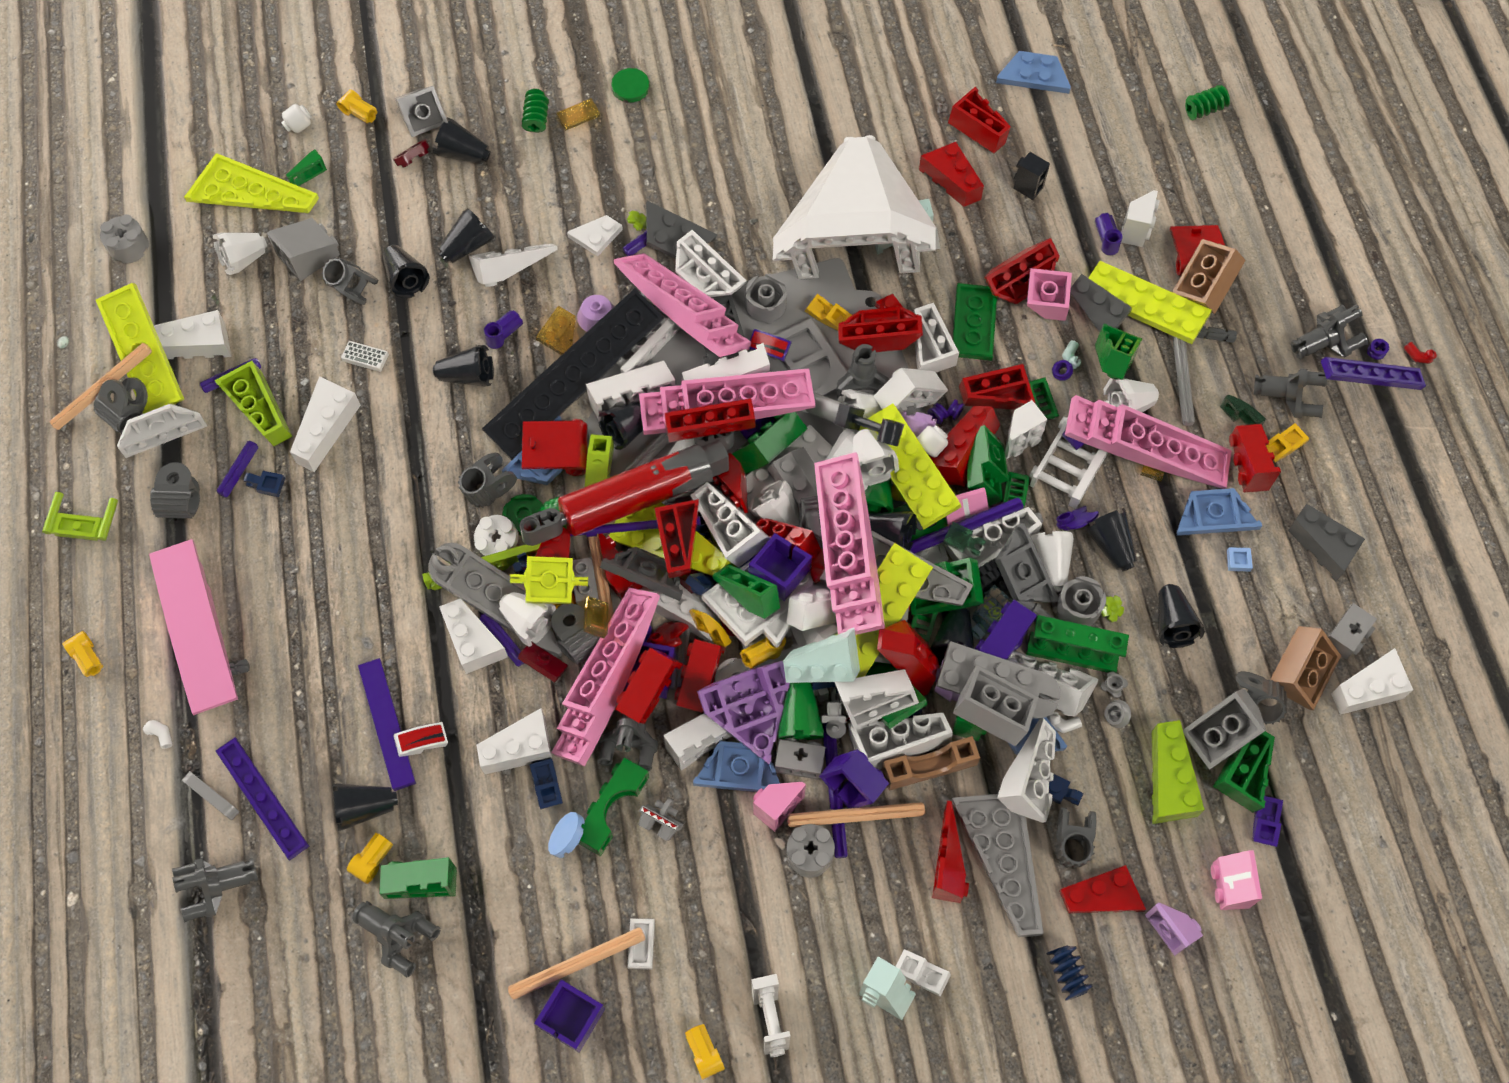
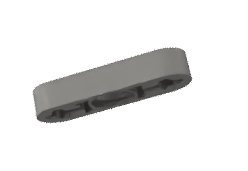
[182,771,240,821]

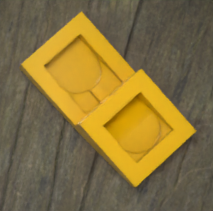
[805,293,852,330]
[1266,423,1309,463]
[689,609,732,647]

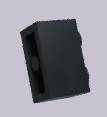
[1013,152,1050,200]

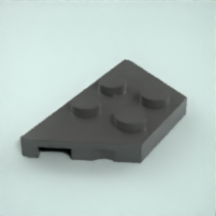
[645,201,717,259]
[995,523,1059,603]
[600,547,683,601]

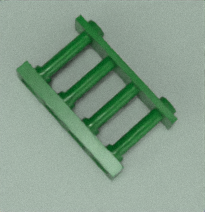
[1026,615,1129,673]

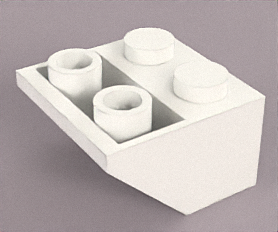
[1121,190,1160,247]
[1005,400,1047,459]

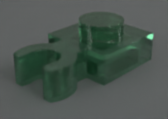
[943,522,986,556]

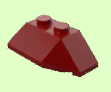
[984,238,1060,304]
[838,306,923,352]
[877,620,939,695]

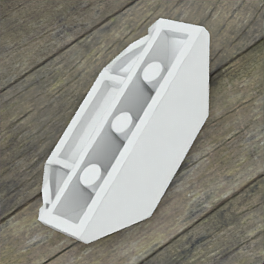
[676,230,747,297]
[117,404,207,458]
[642,584,722,643]

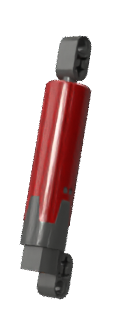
[519,431,734,546]

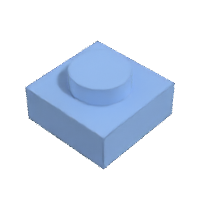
[1227,547,1253,572]

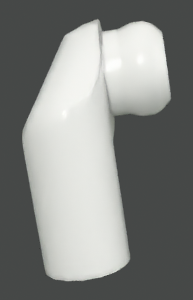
[1048,712,1082,733]
[143,720,172,749]

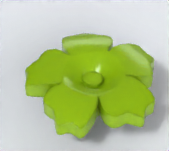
[627,210,646,231]
[1101,595,1124,622]

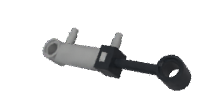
[801,391,904,446]

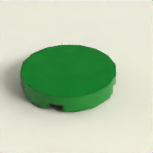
[611,68,650,103]
[502,494,543,536]

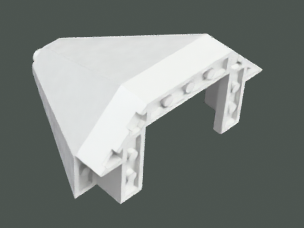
[773,135,940,279]

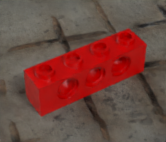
[664,398,755,442]

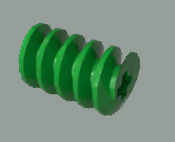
[1185,85,1230,121]
[521,89,549,133]

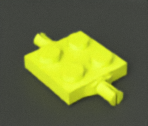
[510,556,588,604]

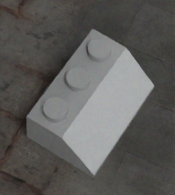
[768,447,818,511]
[953,665,1039,746]
[1183,689,1266,770]

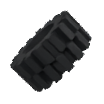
[979,559,1003,593]

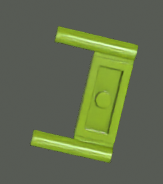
[42,492,118,541]

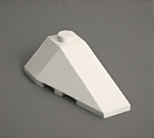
[469,244,558,287]

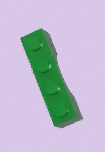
[578,757,649,857]

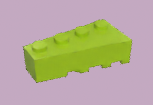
[214,361,293,446]
[1151,720,1205,824]

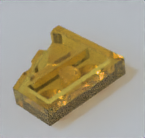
[536,306,576,355]

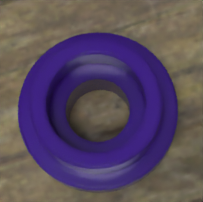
[1052,360,1073,381]

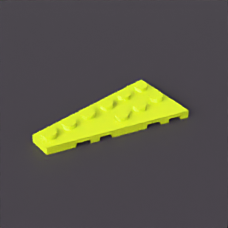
[184,153,319,213]
[609,502,730,577]

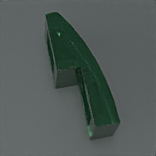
[1220,395,1266,426]

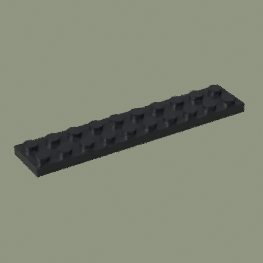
[482,288,664,461]

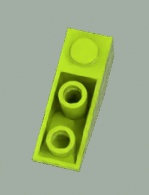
[585,434,614,487]

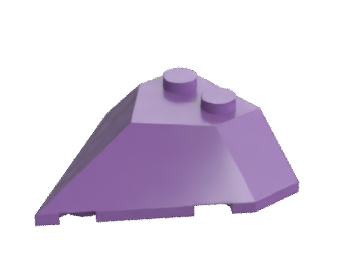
[697,661,790,764]

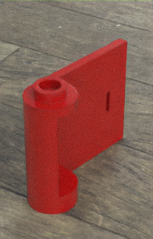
[1170,225,1225,276]
[522,419,588,476]

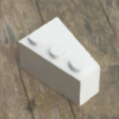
[873,368,948,412]

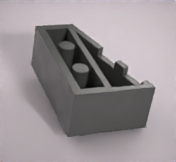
[1288,503,1365,582]

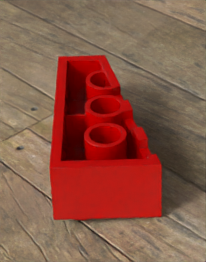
[929,406,1000,486]

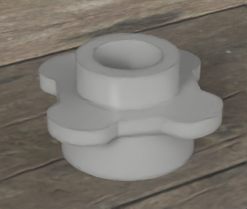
[1101,672,1128,698]

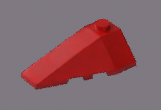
[932,800,969,903]

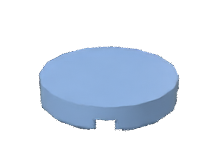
[548,812,585,858]

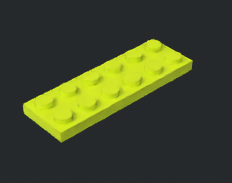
[1089,261,1212,344]
[95,283,185,414]
[859,403,962,530]
[836,543,933,678]

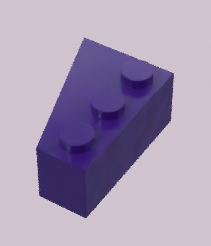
[975,600,1037,660]

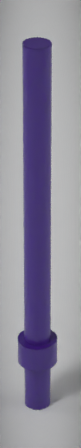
[571,516,701,537]

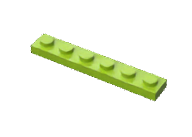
[422,543,541,590]

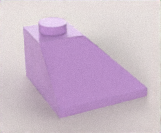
[1145,903,1203,956]

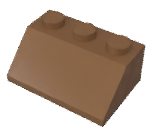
[1172,239,1246,314]
[1270,626,1341,710]

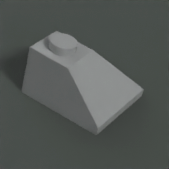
[395,86,448,137]

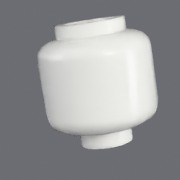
[281,104,312,133]
[917,425,948,457]

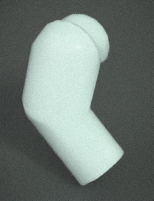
[1062,340,1081,369]

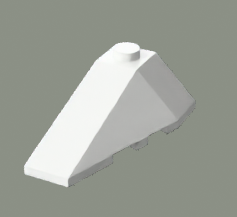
[1008,651,1098,717]
[997,718,1056,823]

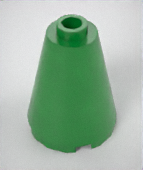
[865,479,893,513]
[778,682,824,740]

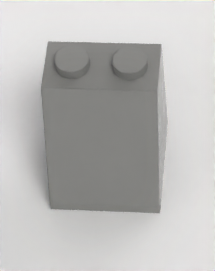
[267,218,340,282]

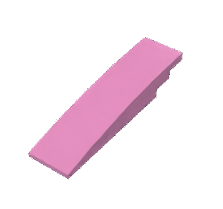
[614,253,751,357]
[639,368,816,435]
[1065,395,1232,489]
[814,452,885,635]
[149,539,238,715]
[551,588,660,767]

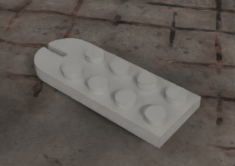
[428,543,526,635]
[936,641,1060,719]

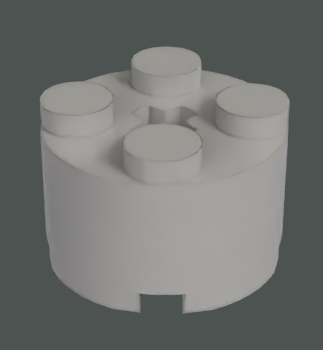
[100,214,149,264]
[746,274,787,324]
[1057,576,1106,626]
[786,824,835,878]

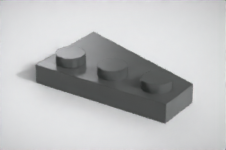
[1070,274,1132,332]

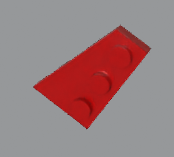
[1059,865,1146,914]

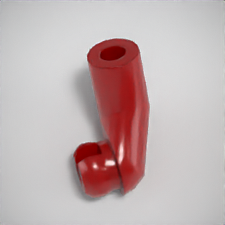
[1403,342,1437,364]

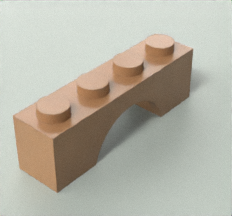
[882,736,980,791]

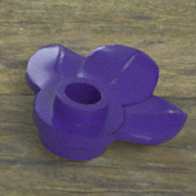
[1056,506,1099,531]

